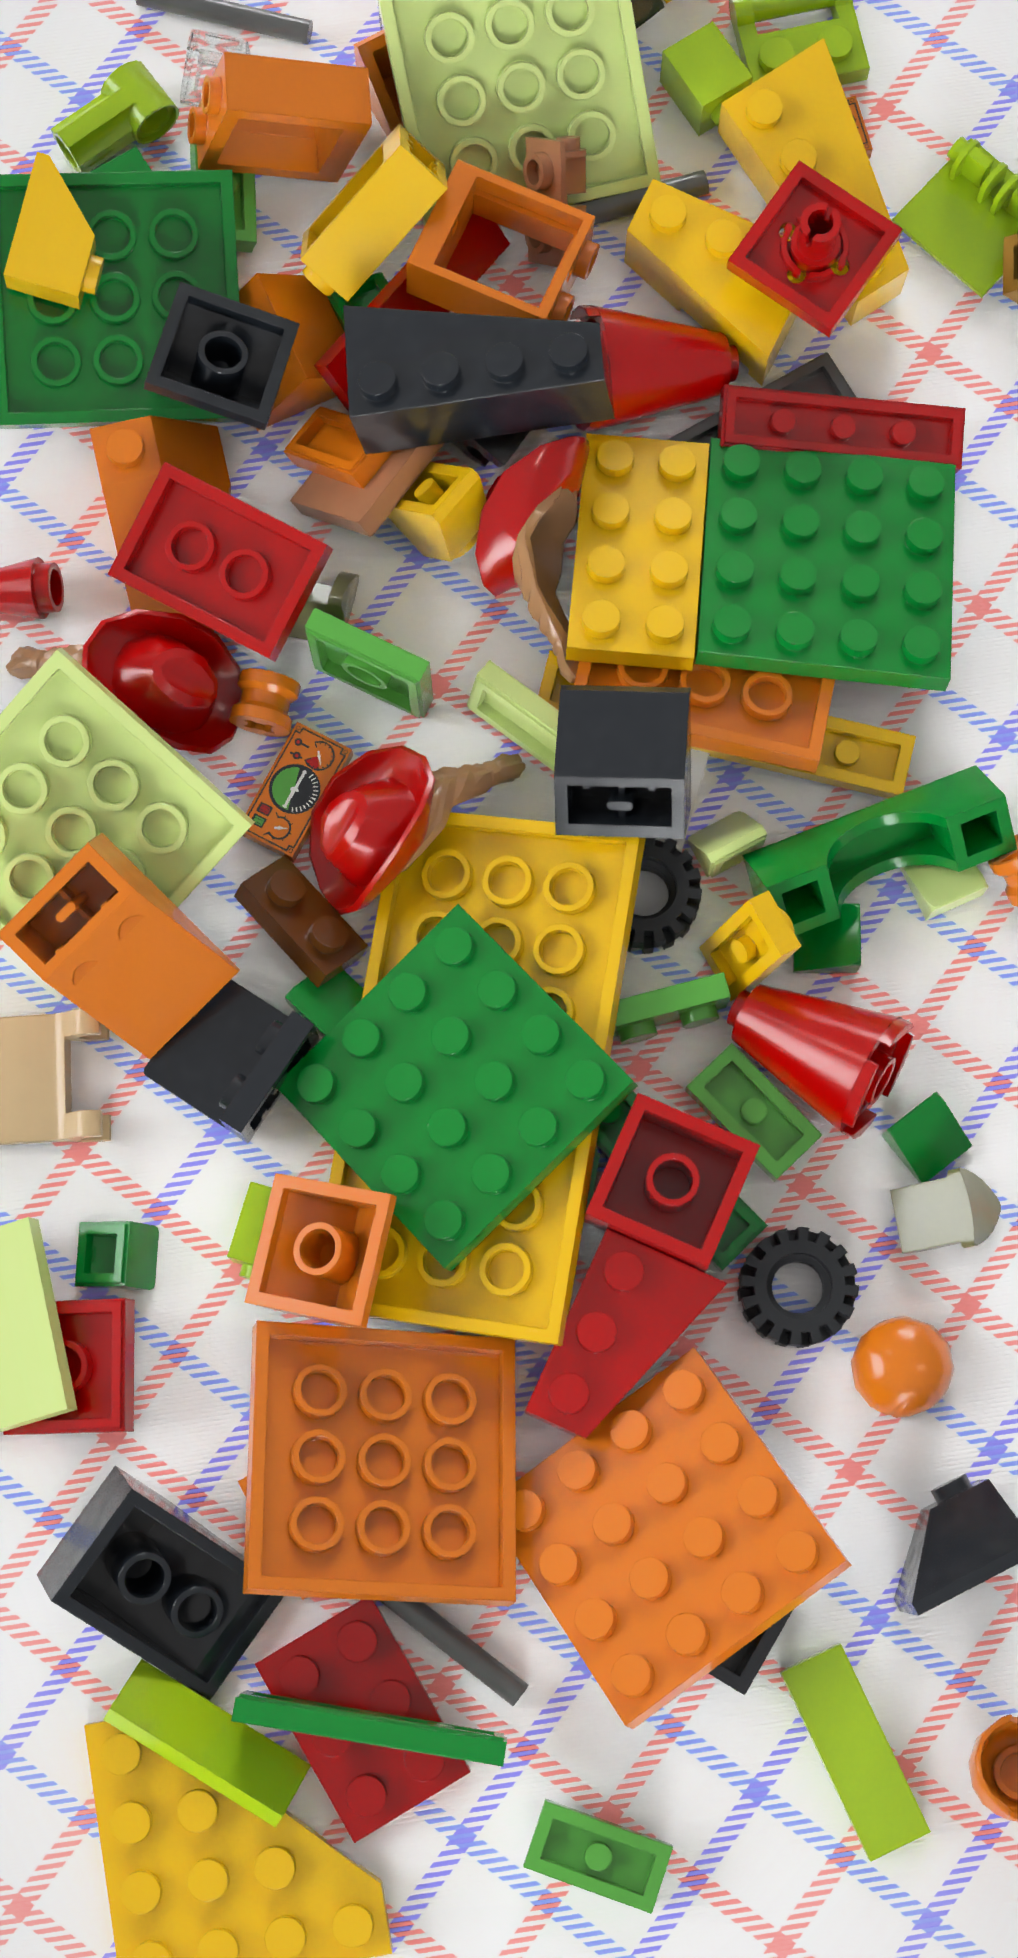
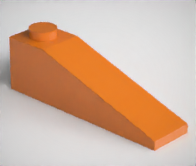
[89,415,232,632]

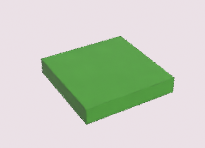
[305,608,434,718]

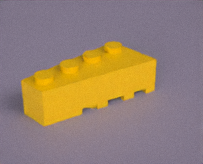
[718,38,909,326]

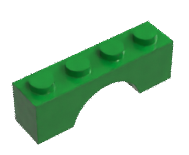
[742,765,1017,935]

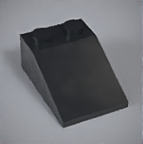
[36,1465,284,1701]

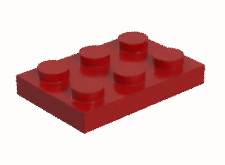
[108,462,333,662]
[255,1600,471,1843]

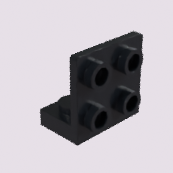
[144,979,320,1144]

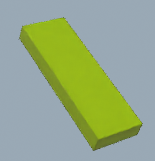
[779,1643,931,1862]
[103,1659,311,1827]

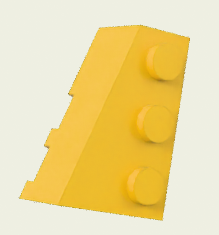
[624,179,805,386]

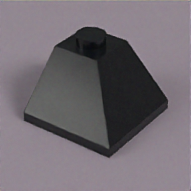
[894,1473,1018,1616]

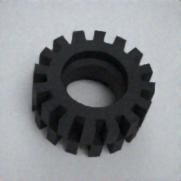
[627,838,702,954]
[737,1227,859,1348]

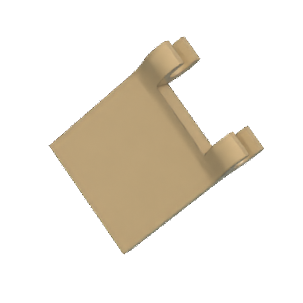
[0,1009,111,1145]

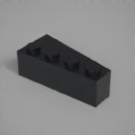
[343,305,615,454]

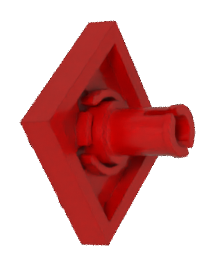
[727,160,903,338]

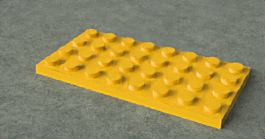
[329,812,646,1346]

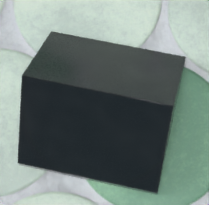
[143,282,300,431]

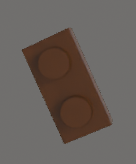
[234,855,369,988]

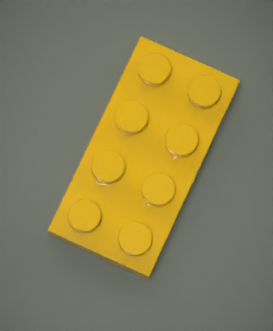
[566,433,710,671]

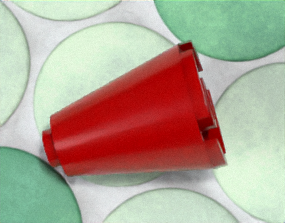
[570,305,739,432]
[727,984,914,1139]

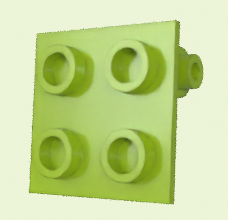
[892,136,1018,298]

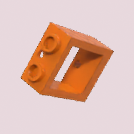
[187,52,372,183]
[406,159,600,321]

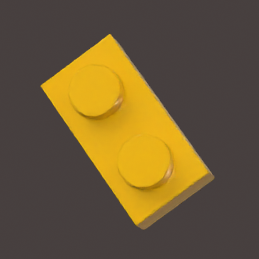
[699,890,801,1002]

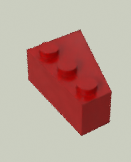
[525,1228,728,1439]

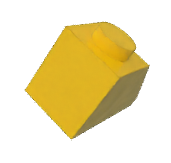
[4,152,104,310]
[388,462,486,562]

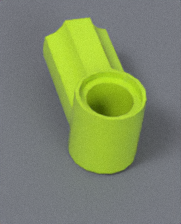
[50,60,179,173]

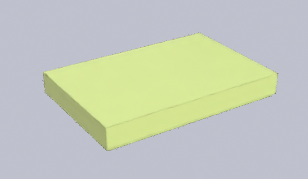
[0,1217,78,1432]

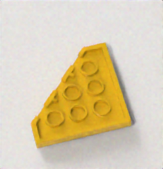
[84,1721,393,1958]

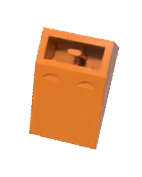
[0,833,240,1059]

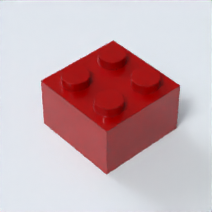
[584,1092,760,1273]

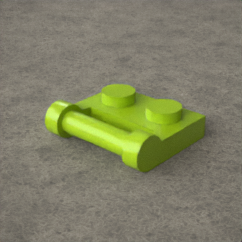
[729,0,870,85]

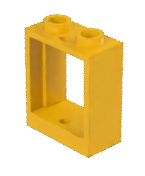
[300,123,448,302]

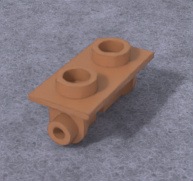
[523,136,587,267]

